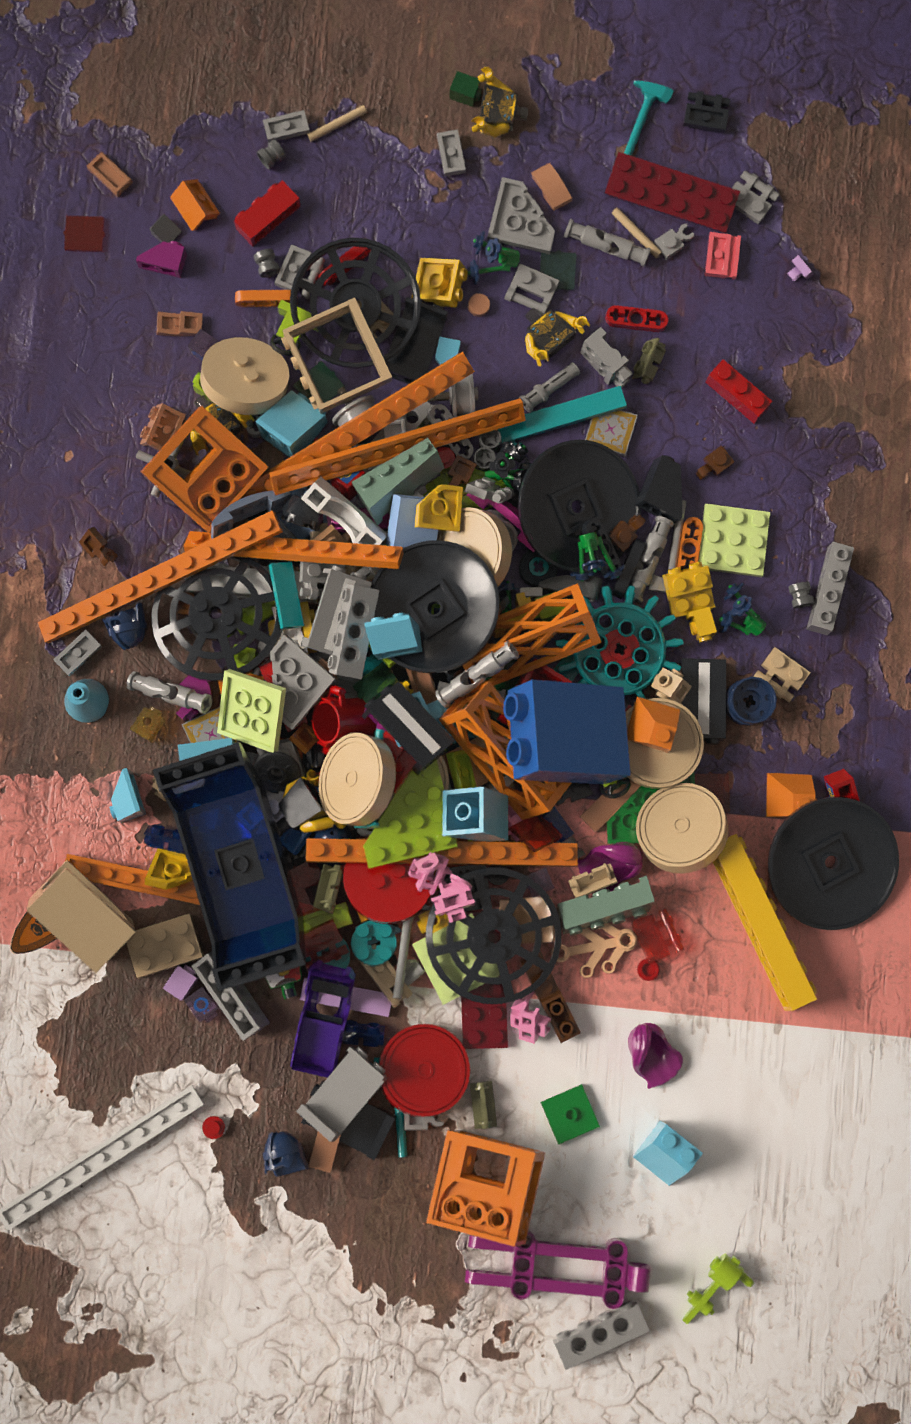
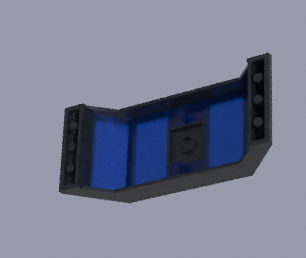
[153,742,306,991]

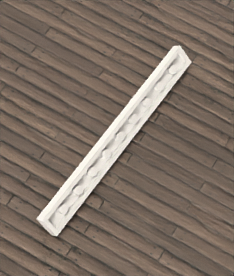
[0,1085,204,1231]

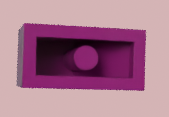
[136,241,187,278]

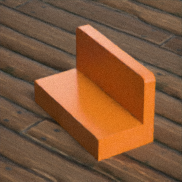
[170,179,220,231]

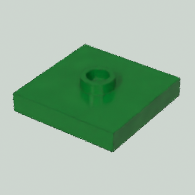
[540,1084,600,1145]

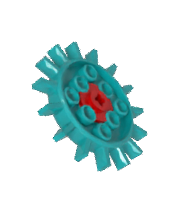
[555,586,683,699]

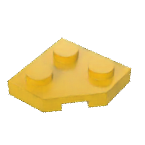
[415,484,463,532]
[145,848,193,890]

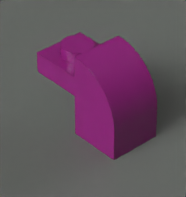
[176,669,213,722]

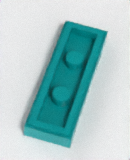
[269,562,304,629]

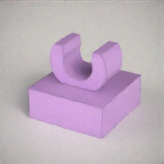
[788,255,813,281]

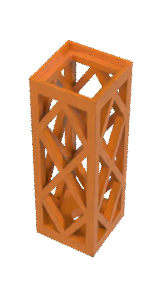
[463,583,602,686]
[439,681,571,820]

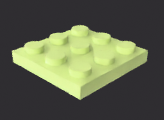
[698,504,770,577]
[217,669,286,753]
[412,913,500,1005]

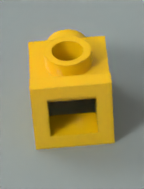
[686,607,717,643]
[416,910,449,934]

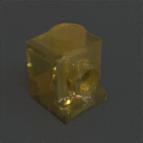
[130,706,165,743]

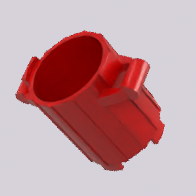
[312,684,377,755]

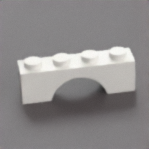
[301,477,387,545]

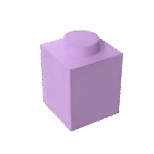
[163,964,199,1001]

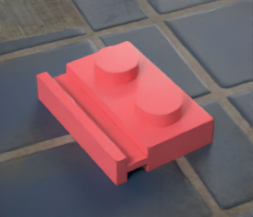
[705,232,741,279]

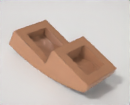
[531,163,572,210]
[156,311,202,336]

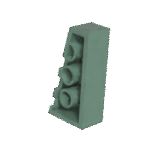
[352,438,444,525]
[556,876,655,936]

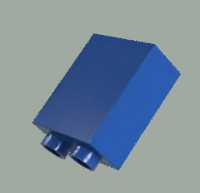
[503,680,631,784]

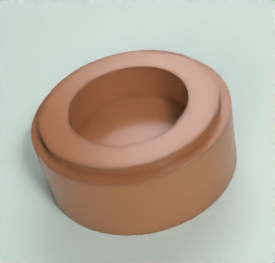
[468,294,490,317]

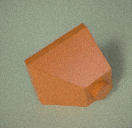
[627,697,680,753]
[766,773,815,818]

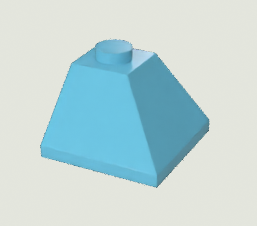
[109,768,146,823]

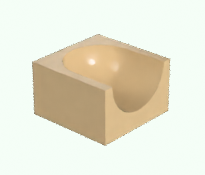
[27,860,135,973]

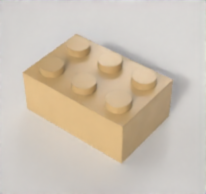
[126,914,205,978]

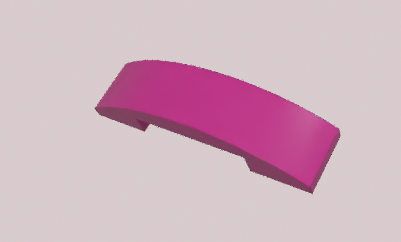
[466,493,534,552]

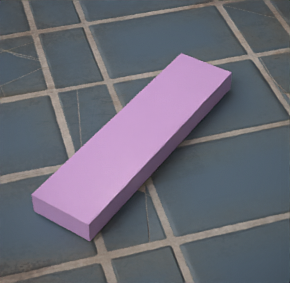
[300,978,391,1017]

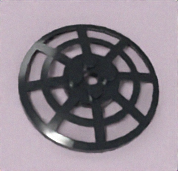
[290,238,421,368]
[152,556,282,682]
[425,867,562,1004]

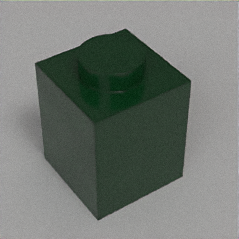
[449,71,483,107]

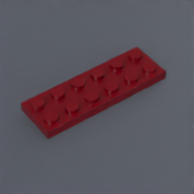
[604,152,740,234]
[461,912,508,1049]

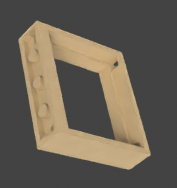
[281,298,392,414]

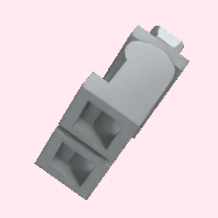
[580,327,633,388]

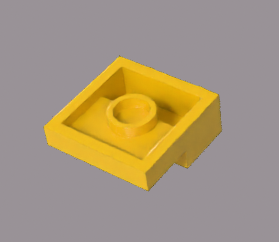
[412,258,468,307]
[662,562,715,618]

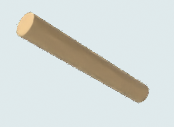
[307,105,367,142]
[612,207,662,258]

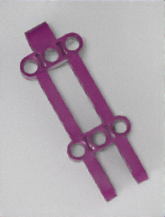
[465,1229,651,1309]

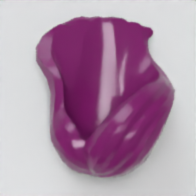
[578,842,643,893]
[628,1023,683,1089]

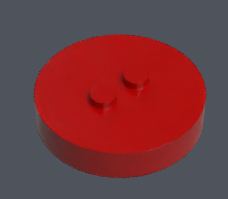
[343,837,434,924]
[378,1024,470,1118]

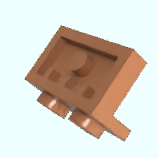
[140,403,186,451]

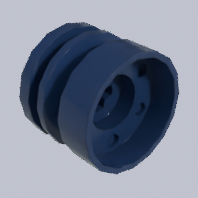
[726,677,777,726]

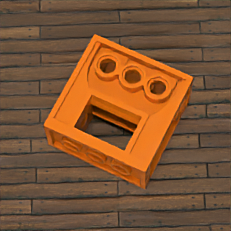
[140,406,268,533]
[426,1130,546,1247]

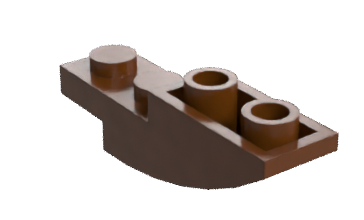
[520,951,581,1043]

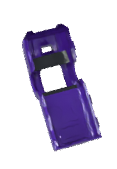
[290,960,356,1078]

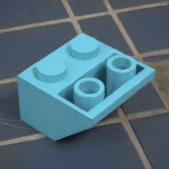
[364,613,422,660]

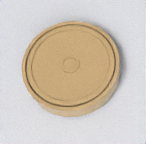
[200,337,289,415]
[437,507,512,586]
[626,698,704,789]
[319,733,396,827]
[636,783,729,873]

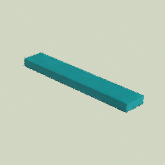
[497,386,627,443]

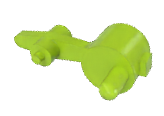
[682,1253,754,1324]

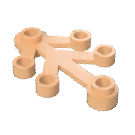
[551,923,637,978]

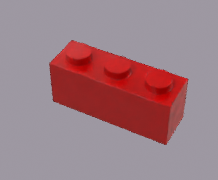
[234,180,301,247]
[705,359,772,424]

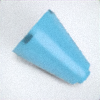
[64,679,109,723]

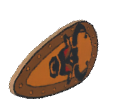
[10,911,58,954]

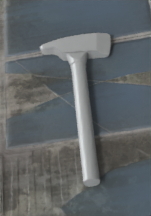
[649,500,686,593]
[393,905,431,999]

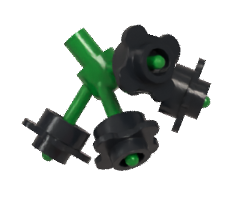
[485,441,531,504]

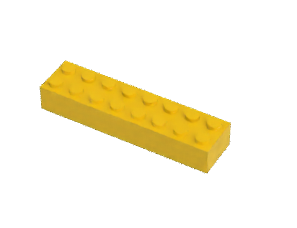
[713,834,817,1011]

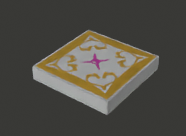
[585,410,638,457]
[182,706,239,743]

